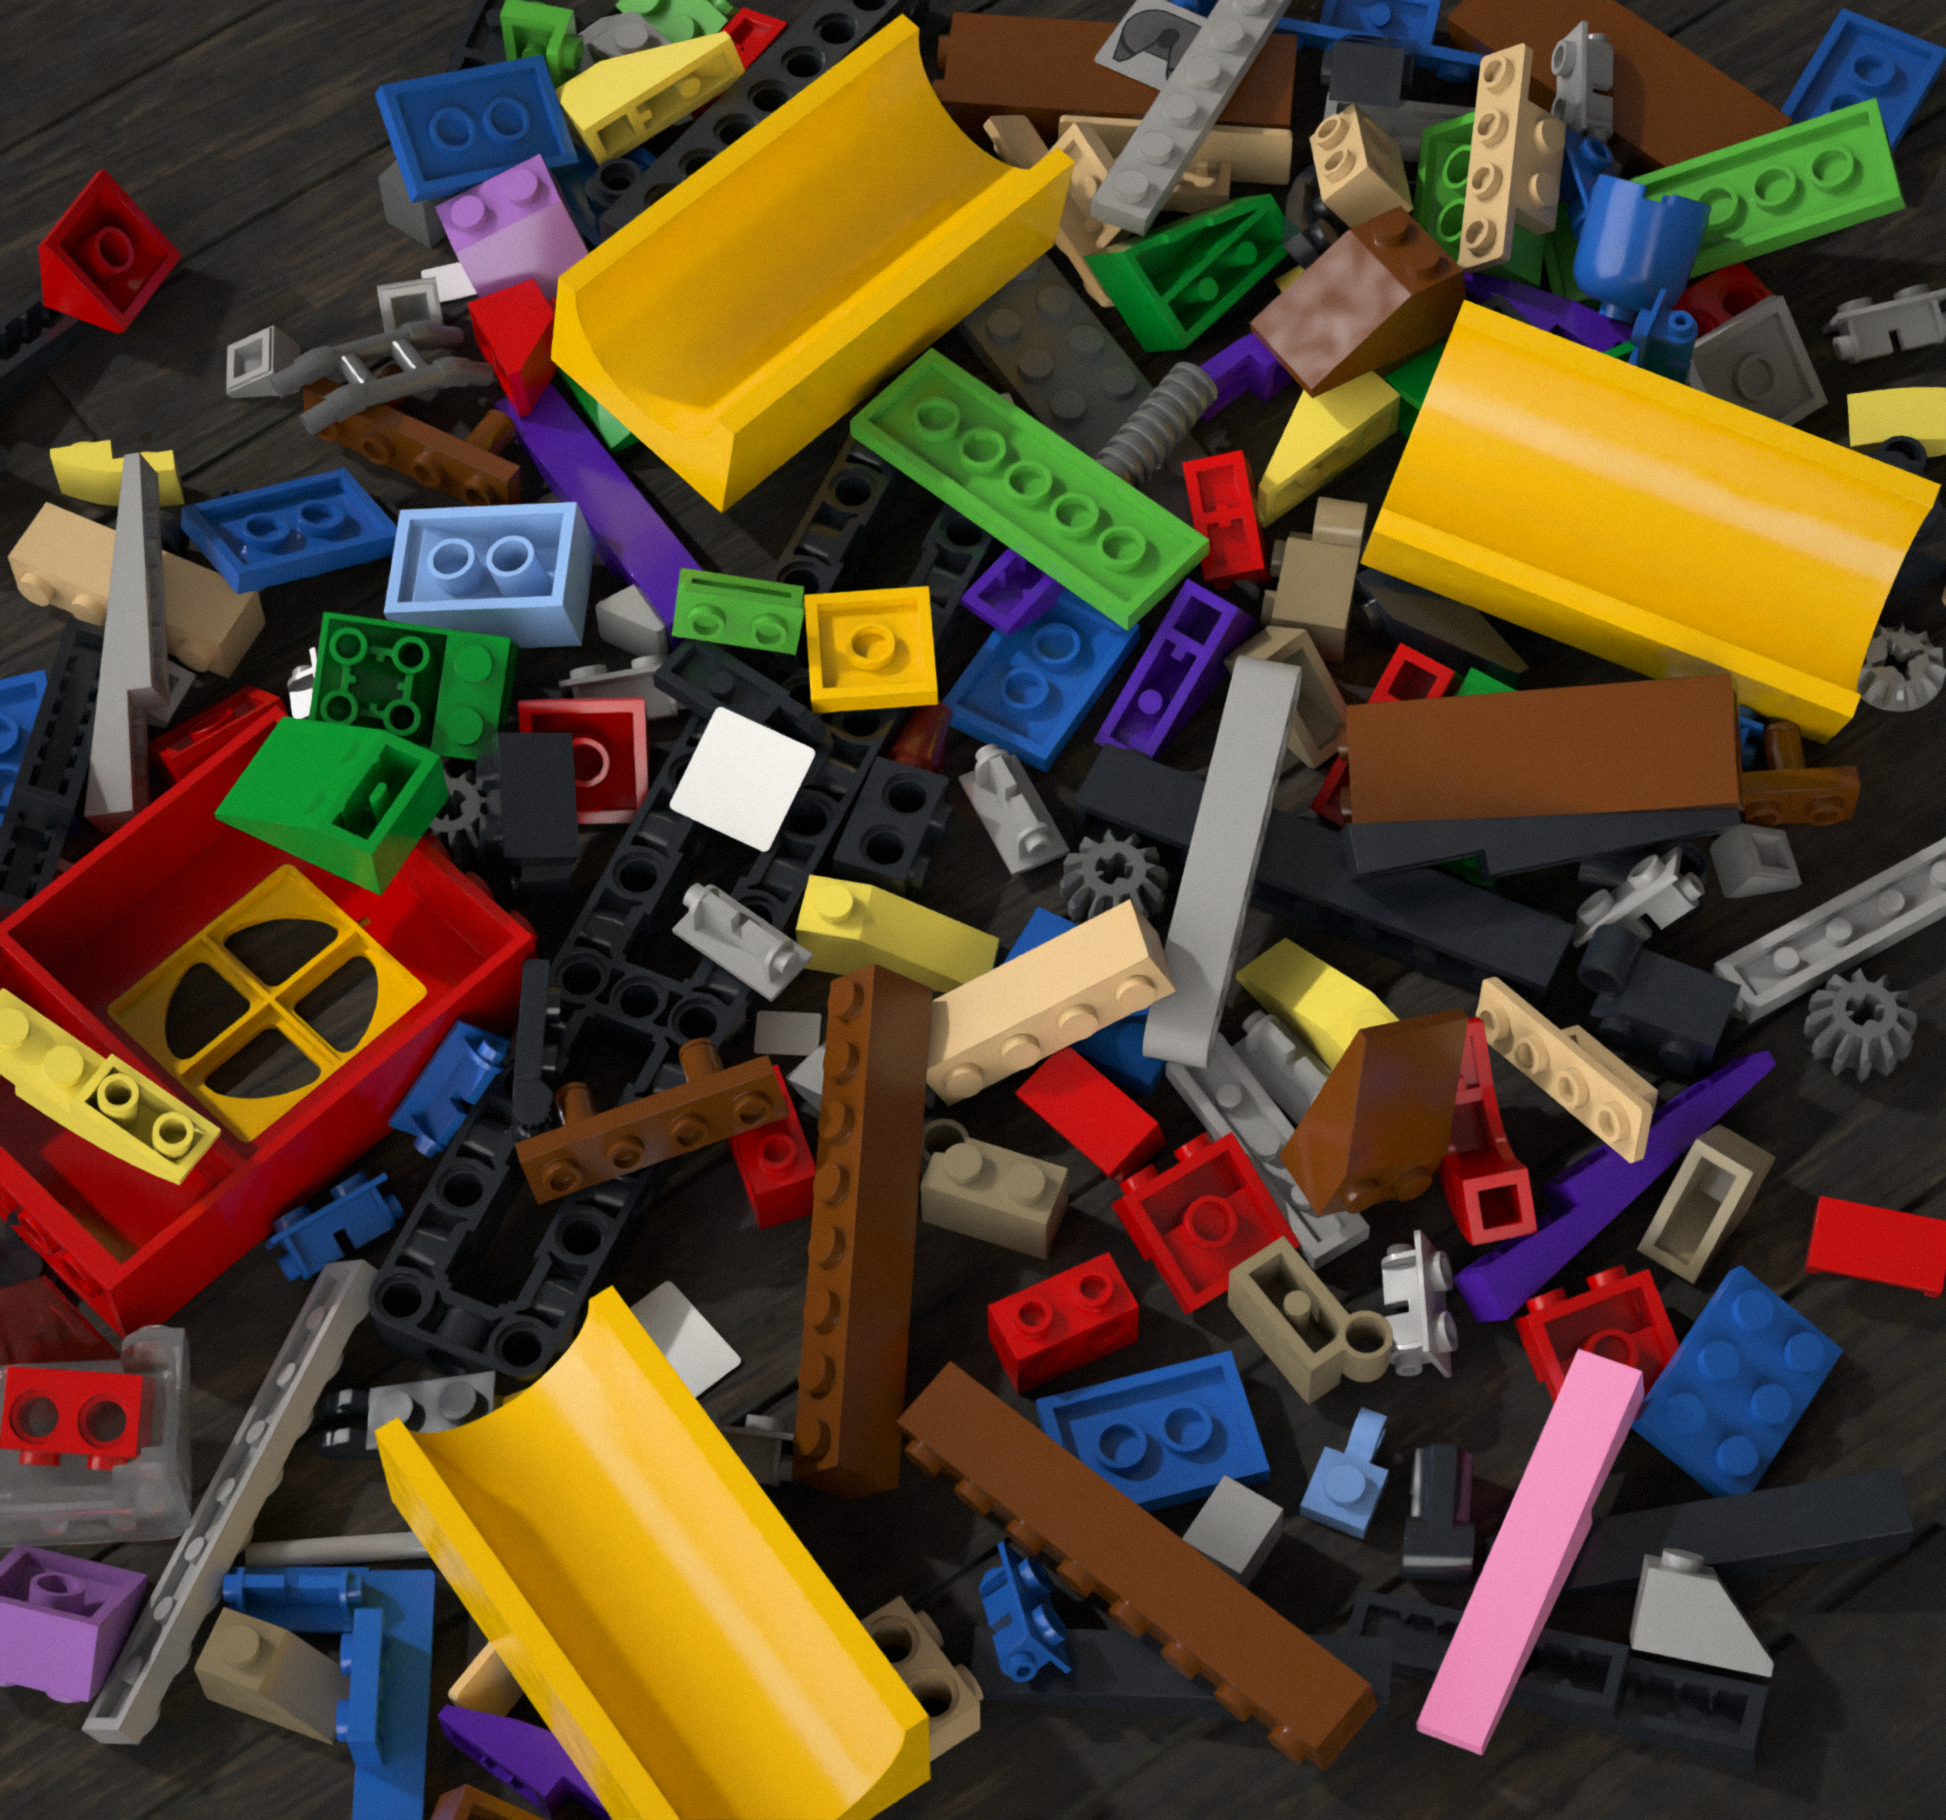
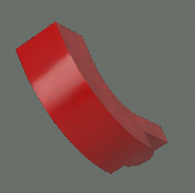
[1437,1017,1538,1246]

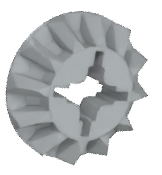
[1857,621,1946,712]

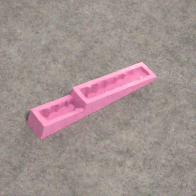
[1416,1349,1644,1756]

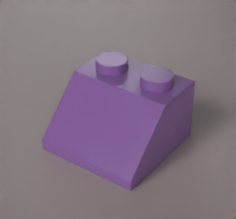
[435,154,591,300]
[0,1543,148,1703]

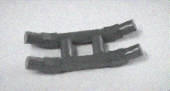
[269,320,494,436]

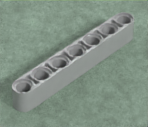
[1142,655,1302,1069]

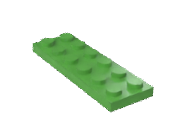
[1543,98,1906,310]
[850,347,1209,631]

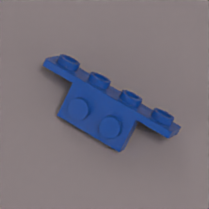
[1272,0,1484,84]
[336,1570,437,1820]

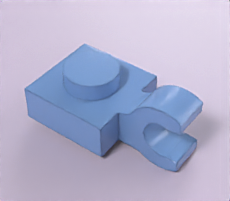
[1300,1407,1389,1539]

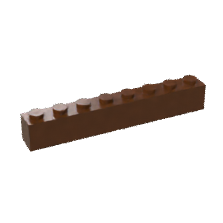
[791,963,933,1500]
[896,1361,1378,1771]

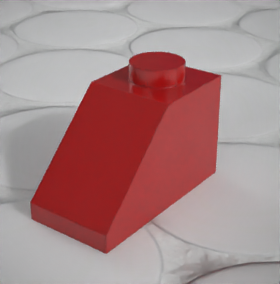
[468,278,557,418]

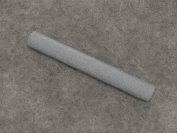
[245,1532,431,1567]

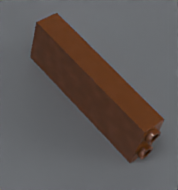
[1447,0,1793,176]
[933,12,1298,146]
[1337,674,1745,824]

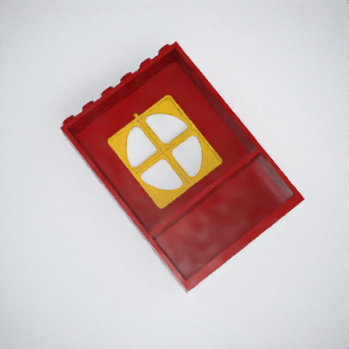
[0,705,538,1349]

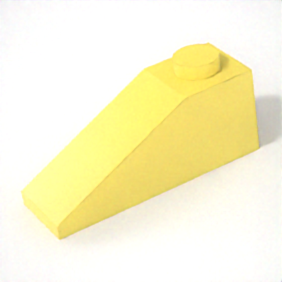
[555,31,745,166]
[1258,370,1401,528]
[796,875,1000,993]
[1236,937,1400,1071]

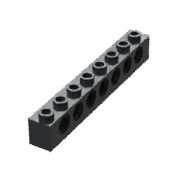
[599,0,929,244]

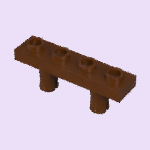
[302,363,522,507]
[1739,722,1861,828]
[515,1038,790,1205]

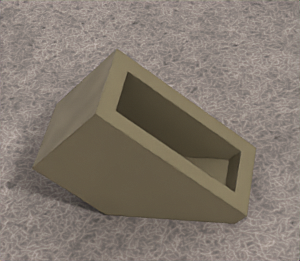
[1222,626,1347,769]
[1637,1124,1776,1284]
[194,1607,350,1745]

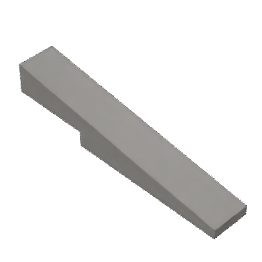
[84,452,170,834]

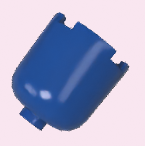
[1573,174,1712,324]

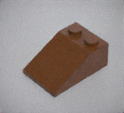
[1250,206,1466,399]
[1279,1008,1469,1217]

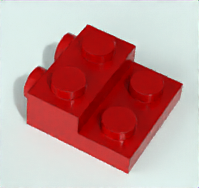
[1111,1132,1301,1315]
[1514,1264,1679,1404]

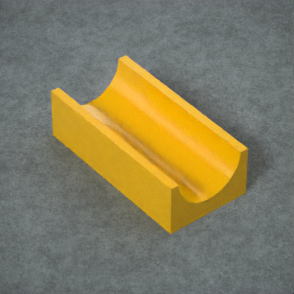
[551,14,1075,513]
[1360,300,1941,745]
[374,1286,931,1820]

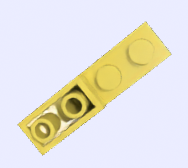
[0,988,221,1185]

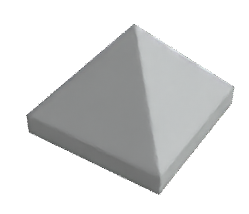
[377,277,444,332]

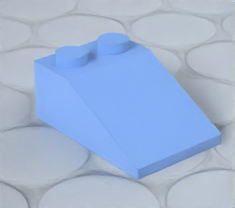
[384,502,596,648]

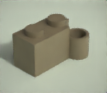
[1260,497,1368,663]
[920,1118,1068,1260]
[1227,1236,1393,1405]

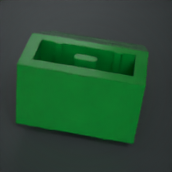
[308,612,519,763]
[214,716,449,896]

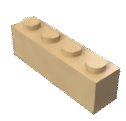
[8,502,266,679]
[926,899,1177,1106]

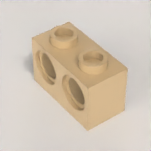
[1309,103,1413,228]
[860,1595,984,1762]

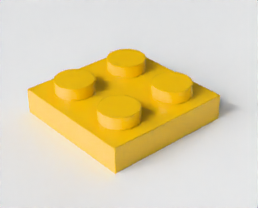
[804,586,938,713]

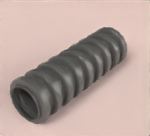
[1095,362,1218,490]

